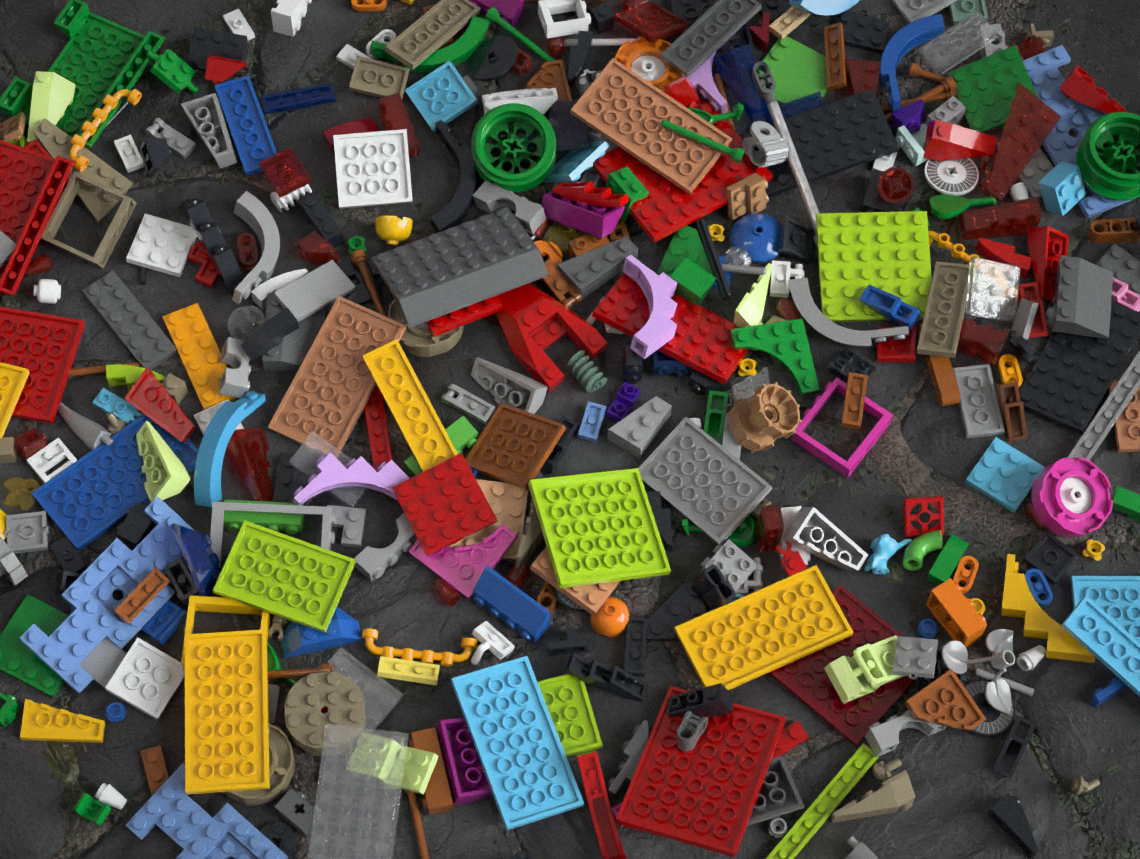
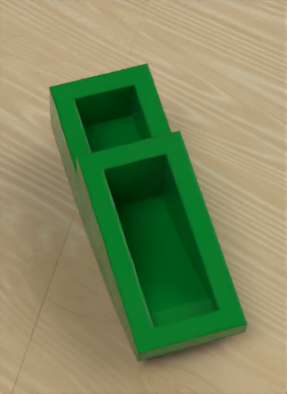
[704,390,728,445]
[1112,486,1140,522]
[926,535,969,586]

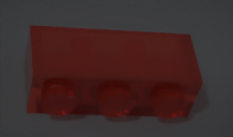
[756,505,784,553]

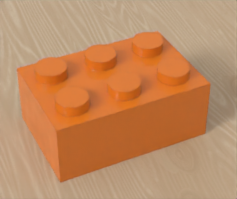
[926,578,987,648]

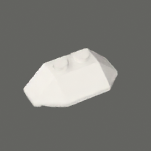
[484,88,558,114]

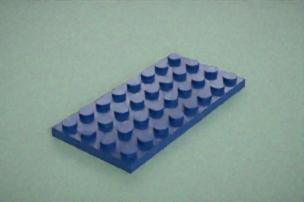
[32,414,199,551]

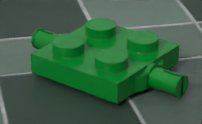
[146,49,199,94]

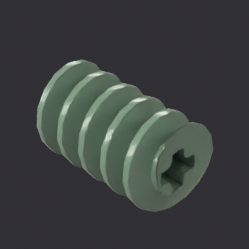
[567,350,607,393]

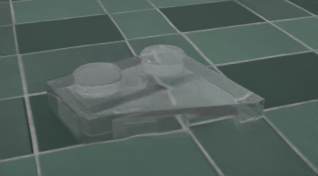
[732,367,770,402]

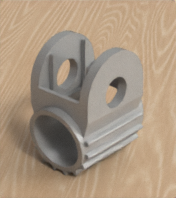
[741,121,789,168]

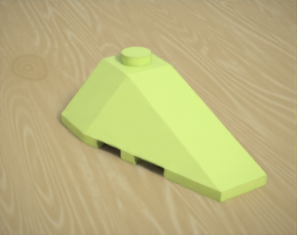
[136,421,190,503]

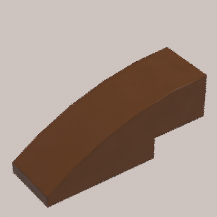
[995,380,1028,442]

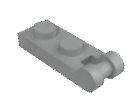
[145,117,196,159]
[440,383,496,425]

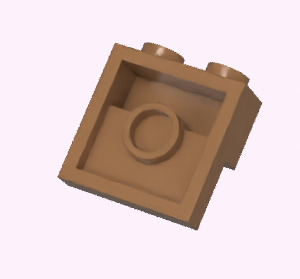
[726,173,769,220]

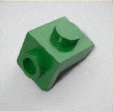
[0,692,19,728]
[73,792,112,826]

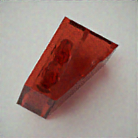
[845,57,881,96]
[379,93,421,158]
[957,319,1010,365]

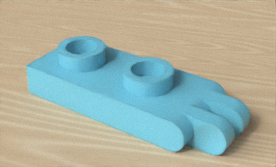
[92,388,142,425]

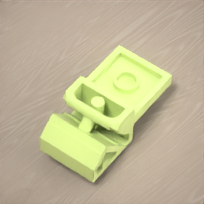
[824,635,903,704]
[347,732,439,794]

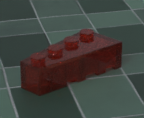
[959,196,1042,240]

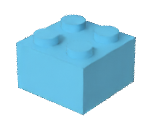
[1038,161,1086,216]

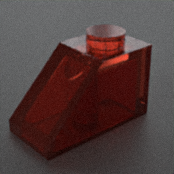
[297,230,341,264]

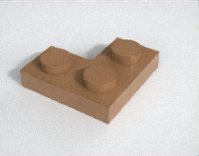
[0,112,26,142]

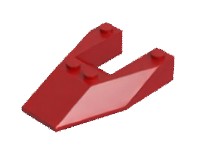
[496,283,608,394]

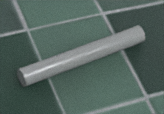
[721,264,767,275]
[975,668,1035,696]

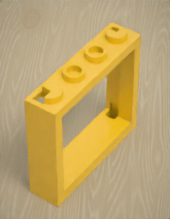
[181,596,271,670]

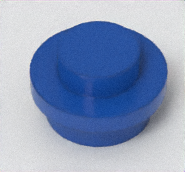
[918,619,938,639]
[105,702,126,722]

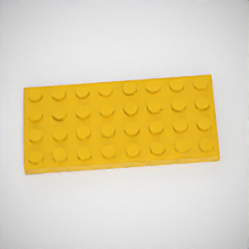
[674,565,853,690]
[185,629,270,794]

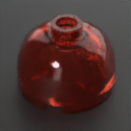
[878,166,915,204]

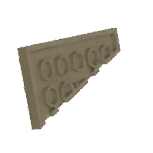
[33,118,133,225]

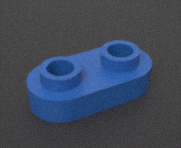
[1025,569,1053,607]

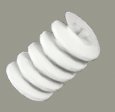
[270,176,312,213]

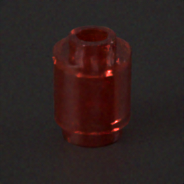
[546,36,565,57]
[776,298,802,321]
[505,563,530,590]

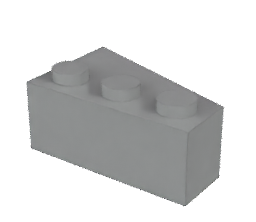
[608,396,672,459]

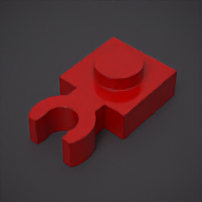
[776,541,807,577]

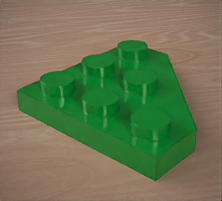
[657,226,714,294]

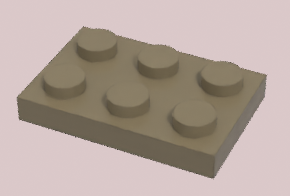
[349,56,410,103]

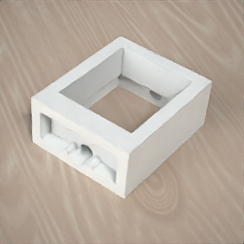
[538,0,591,38]

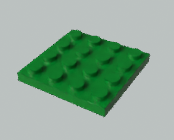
[949,45,1042,133]

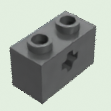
[274,788,323,838]

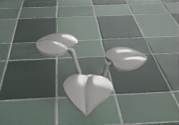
[942,629,1015,714]

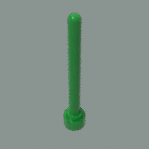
[485,7,555,62]
[661,120,745,163]

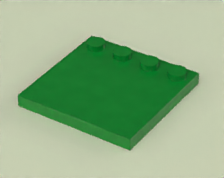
[0,594,69,698]

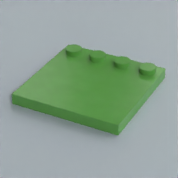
[746,36,829,115]

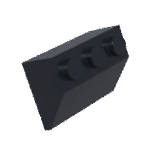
[188,27,249,77]

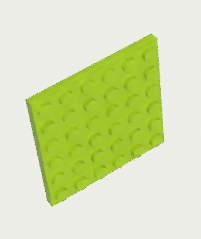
[816,211,932,322]
[528,468,671,588]

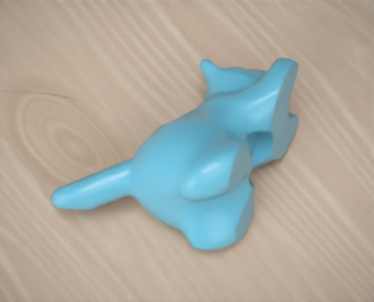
[864,534,912,575]

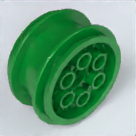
[471,103,556,193]
[1076,112,1140,201]

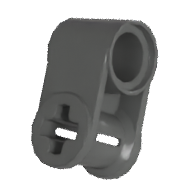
[677,710,708,751]

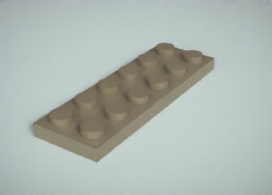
[385,0,480,70]
[917,261,973,358]

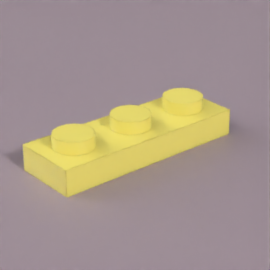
[377,656,440,686]

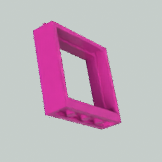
[791,378,893,478]

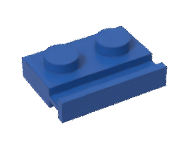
[141,600,187,645]

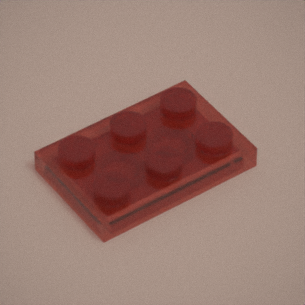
[258,147,313,198]

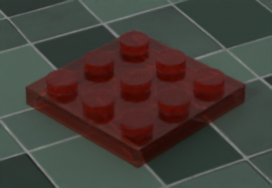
[614,2,690,42]

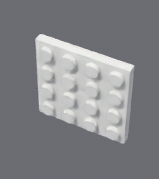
[333,129,413,209]

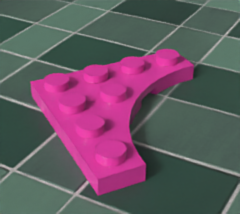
[408,524,518,599]

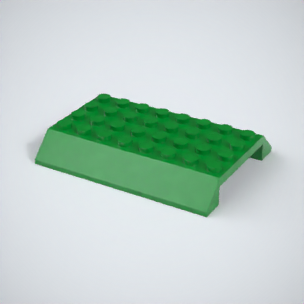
[0,0,165,149]

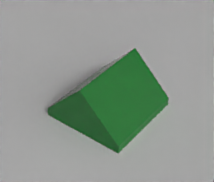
[670,257,717,306]

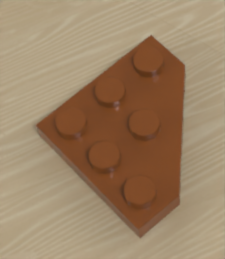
[525,60,572,112]
[904,669,986,731]

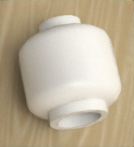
[33,279,61,304]

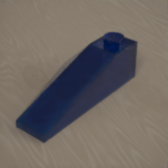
[714,44,770,121]

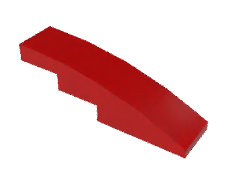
[552,181,629,207]

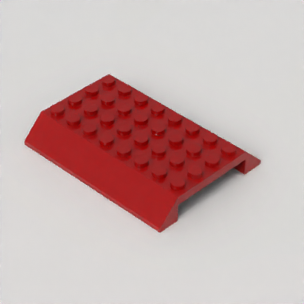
[0,140,75,296]

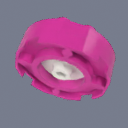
[1032,457,1113,538]

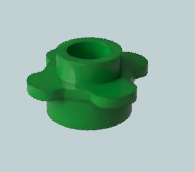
[347,236,366,255]

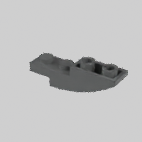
[607,719,649,800]

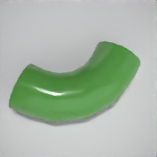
[903,530,943,571]

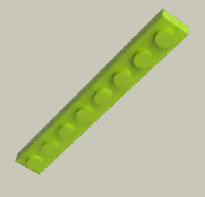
[766,743,879,859]

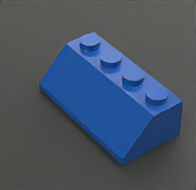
[473,565,550,643]

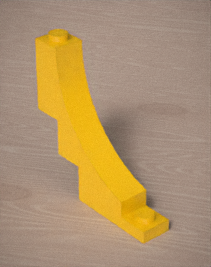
[1001,554,1095,663]

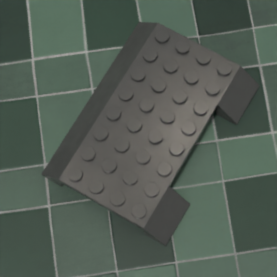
[367,207,548,328]

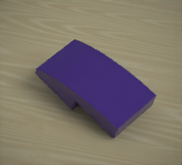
[605,382,642,422]

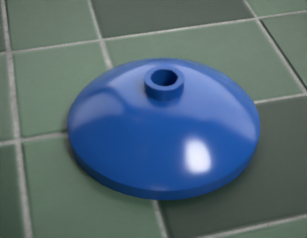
[730,213,781,263]

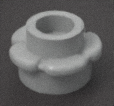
[768,818,788,838]

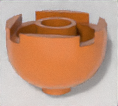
[590,597,630,638]

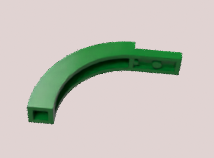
[369,16,490,73]

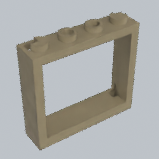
[41,172,137,269]

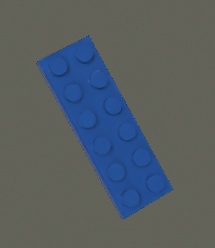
[214,75,281,176]

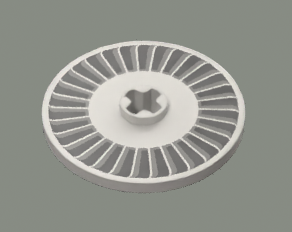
[924,158,979,196]

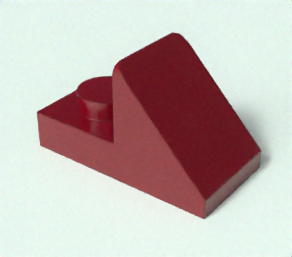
[749,12,770,52]

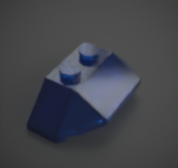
[170,523,221,597]

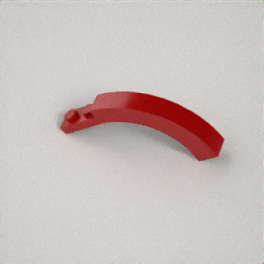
[576,750,627,859]

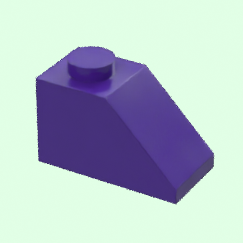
[891,99,925,134]

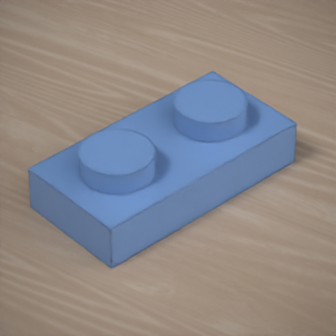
[578,401,606,442]

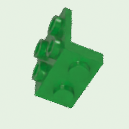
[606,167,649,222]

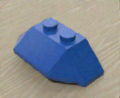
[281,607,363,658]

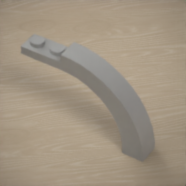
[232,191,280,304]
[788,278,909,348]

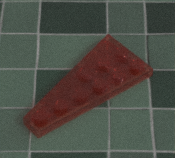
[985,83,1061,202]

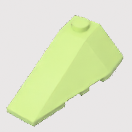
[27,71,76,143]
[733,263,772,328]

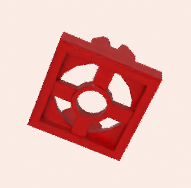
[902,496,944,537]

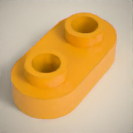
[998,354,1023,388]

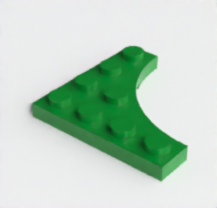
[730,318,820,395]

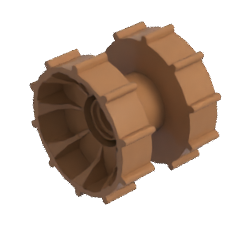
[727,382,802,453]

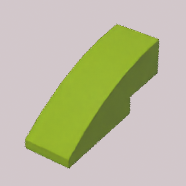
[106,364,165,391]

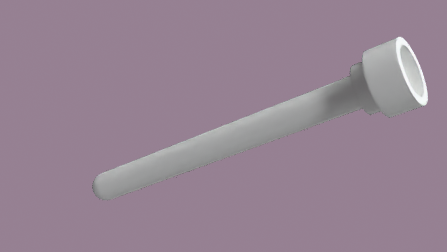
[564,35,649,46]

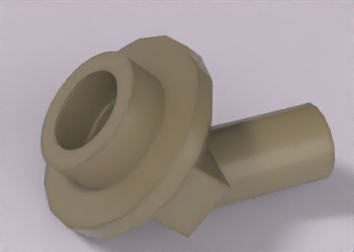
[106,412,127,436]
[873,758,902,782]
[1071,776,1100,795]

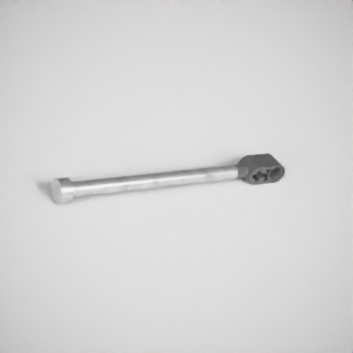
[751,61,820,246]

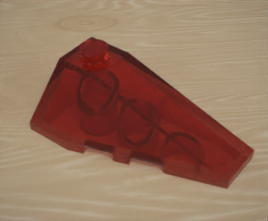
[225,428,273,502]

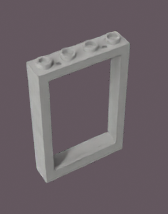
[207,502,336,583]

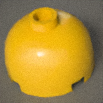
[375,216,413,246]

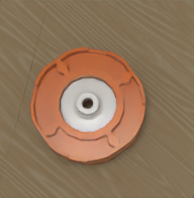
[614,36,682,92]

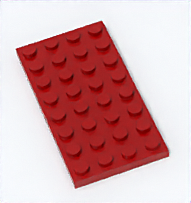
[592,273,750,385]

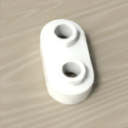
[366,29,396,60]

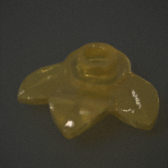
[544,222,580,254]
[4,477,40,511]

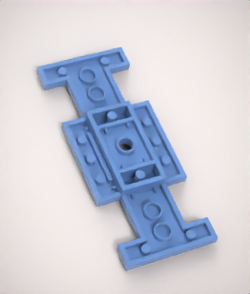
[1023,45,1134,219]
[19,496,210,694]
[126,763,288,859]

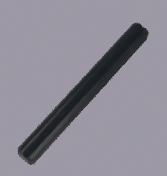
[695,219,732,300]

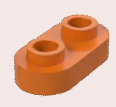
[351,0,387,11]
[953,556,979,594]

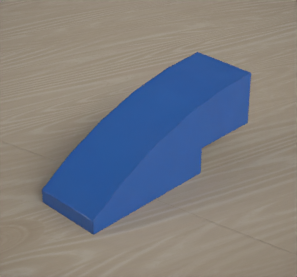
[859,284,921,331]

